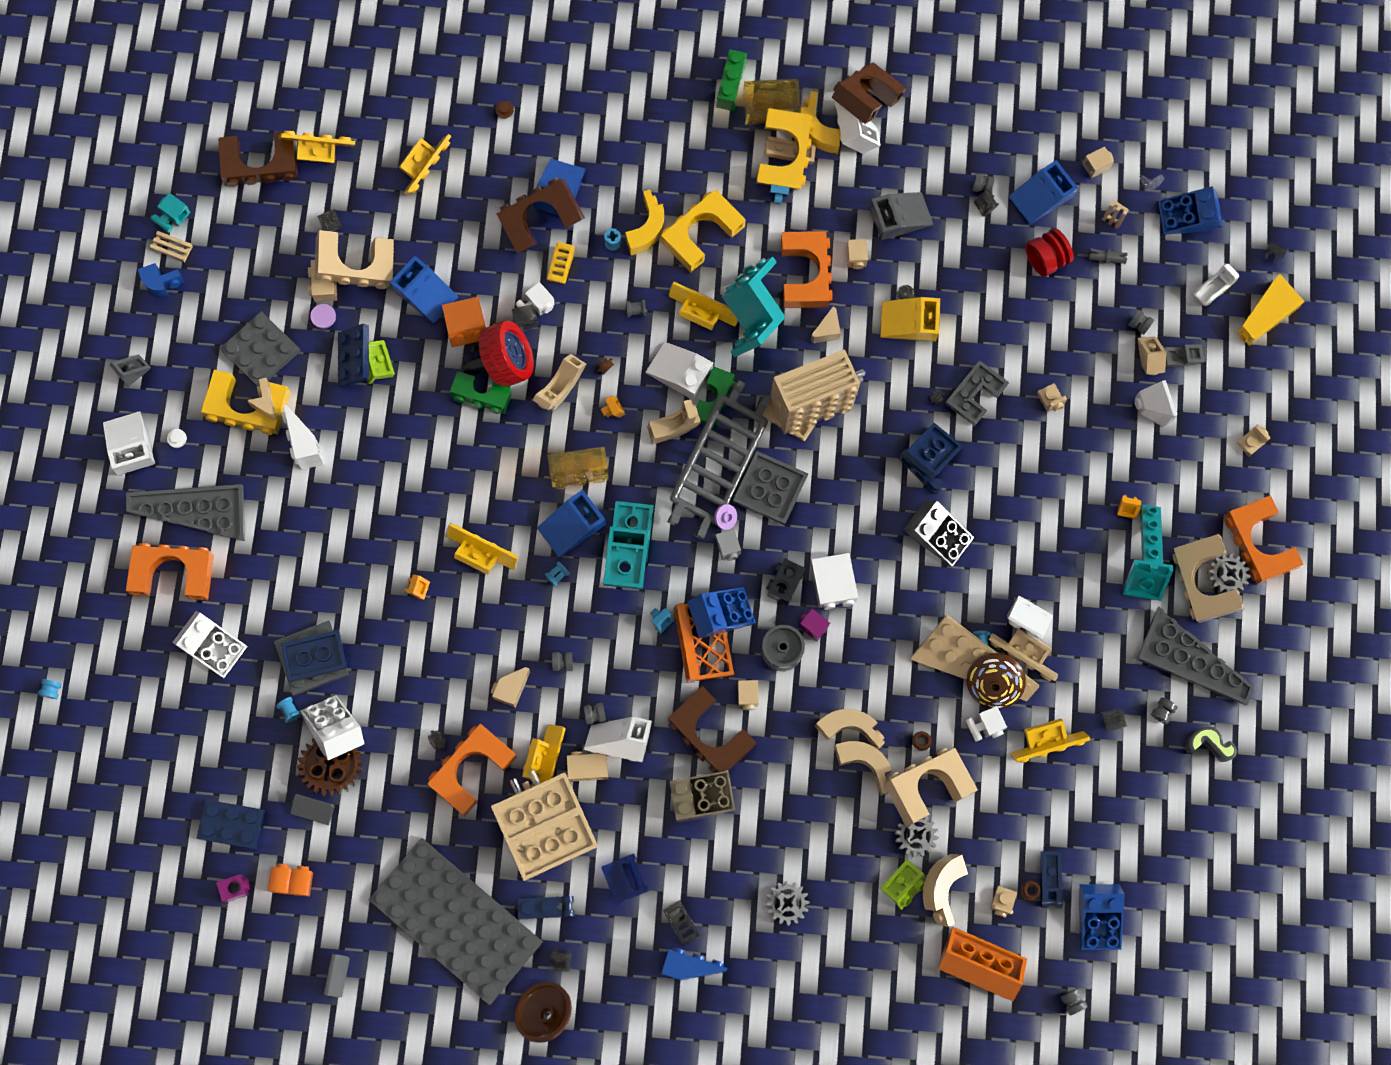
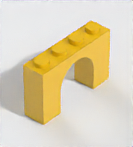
[756,108,814,190]
[661,189,746,273]
[201,370,291,435]

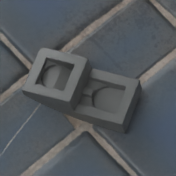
[1164,344,1205,367]

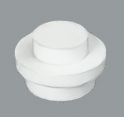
[167,429,187,448]

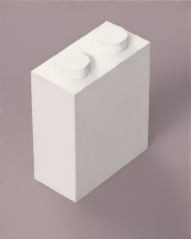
[810,553,858,610]

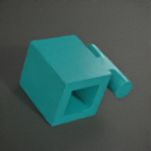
[151,193,191,233]

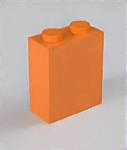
[442,297,486,347]

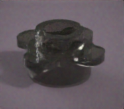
[428,730,446,749]

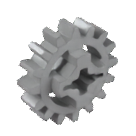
[1207,553,1251,593]
[895,816,939,858]
[766,881,810,926]

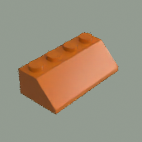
[938,927,1027,1001]

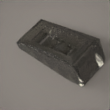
[663,900,700,946]

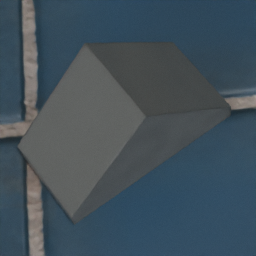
[110,354,151,387]

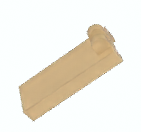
[764,136,816,165]

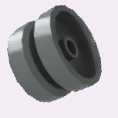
[761,625,805,672]

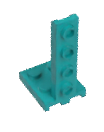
[1123,504,1173,601]

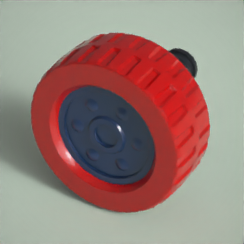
[462,321,534,387]

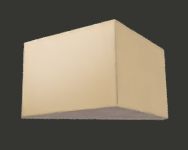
[810,307,841,343]

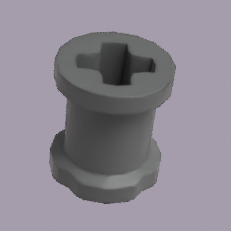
[626,300,646,318]

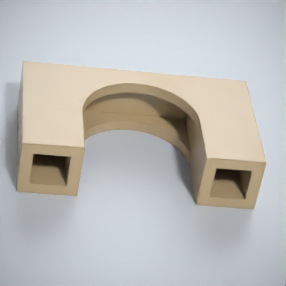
[314,230,394,289]
[1172,534,1245,623]
[884,748,978,827]

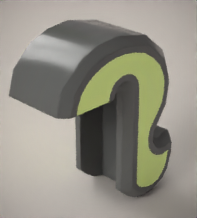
[1185,726,1237,762]

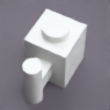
[515,282,555,321]
[965,706,1007,742]

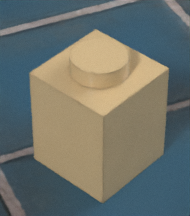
[1082,147,1114,178]
[846,239,868,269]
[738,680,759,710]

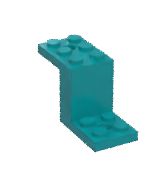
[722,257,785,358]
[603,501,654,590]

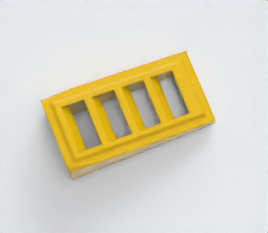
[547,242,575,284]

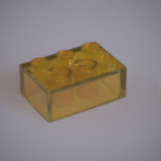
[743,79,801,124]
[547,447,609,489]

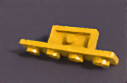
[279,131,355,164]
[398,134,451,195]
[669,282,738,330]
[446,523,518,575]
[1010,718,1090,763]
[522,724,565,788]

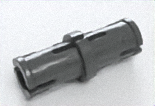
[1088,248,1128,264]

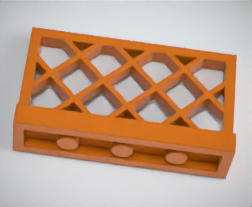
[673,603,734,683]

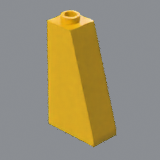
[1238,274,1305,346]

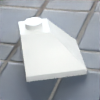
[1134,380,1177,427]

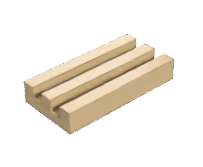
[1102,200,1129,229]
[150,231,193,262]

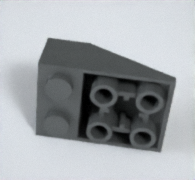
[870,192,934,241]
[904,500,974,567]

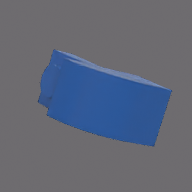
[137,263,185,297]

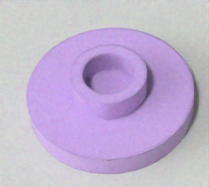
[310,304,336,329]
[714,504,737,530]

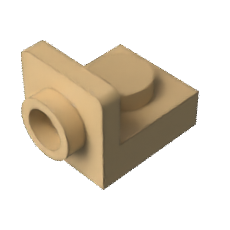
[1037,383,1067,412]
[1236,424,1270,457]
[990,886,1017,918]

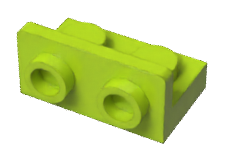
[367,340,395,384]
[880,860,926,909]

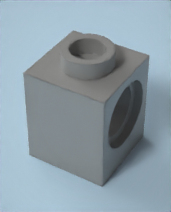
[715,529,741,561]

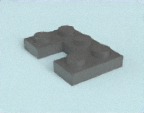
[945,360,1009,426]

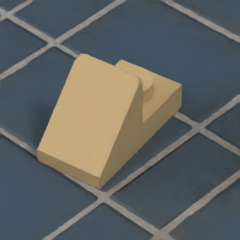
[248,378,277,420]

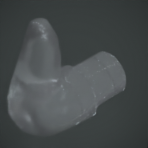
[1139,174,1165,190]

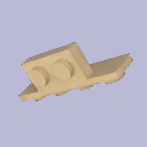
[989,628,1058,681]

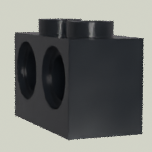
[766,558,806,606]

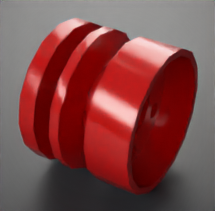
[1025,228,1074,277]

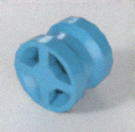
[38,679,62,699]

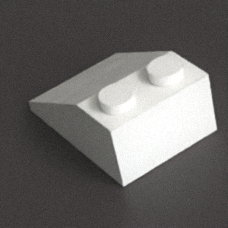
[645,342,713,401]

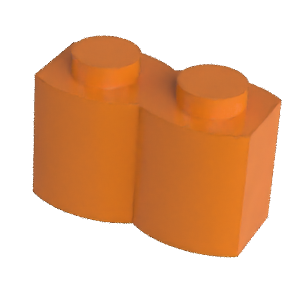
[267,864,313,897]

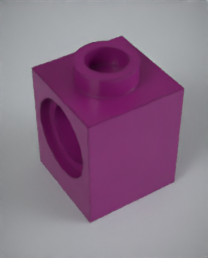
[799,609,830,641]
[216,874,250,903]

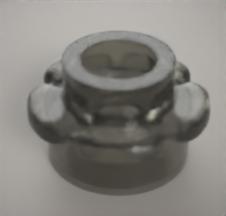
[897,285,915,299]
[927,389,945,406]

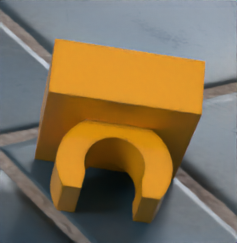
[601,396,625,418]
[1117,495,1141,519]
[404,574,430,600]

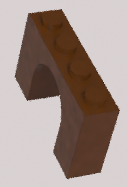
[831,62,907,124]
[218,130,298,187]
[496,177,585,254]
[668,686,757,773]

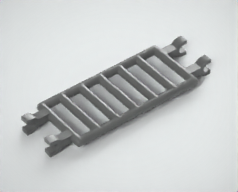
[667,380,771,540]

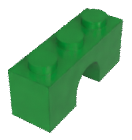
[716,49,747,111]
[696,367,735,430]
[450,371,512,414]

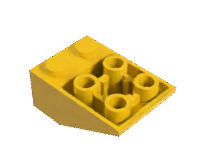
[880,297,940,341]

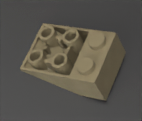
[670,771,735,823]

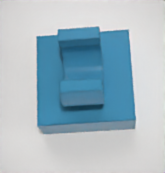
[770,185,790,204]
[650,608,675,634]

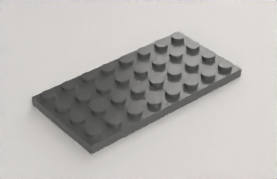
[368,838,543,1005]

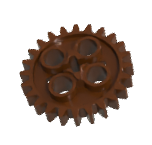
[297,738,363,797]

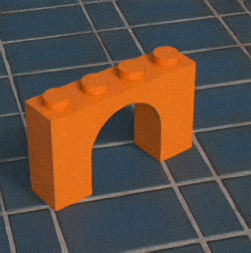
[781,231,832,308]
[1224,495,1304,585]
[126,543,214,600]
[428,724,517,817]

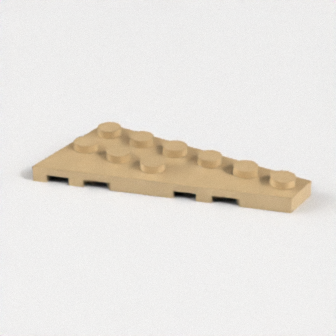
[910,614,1039,701]

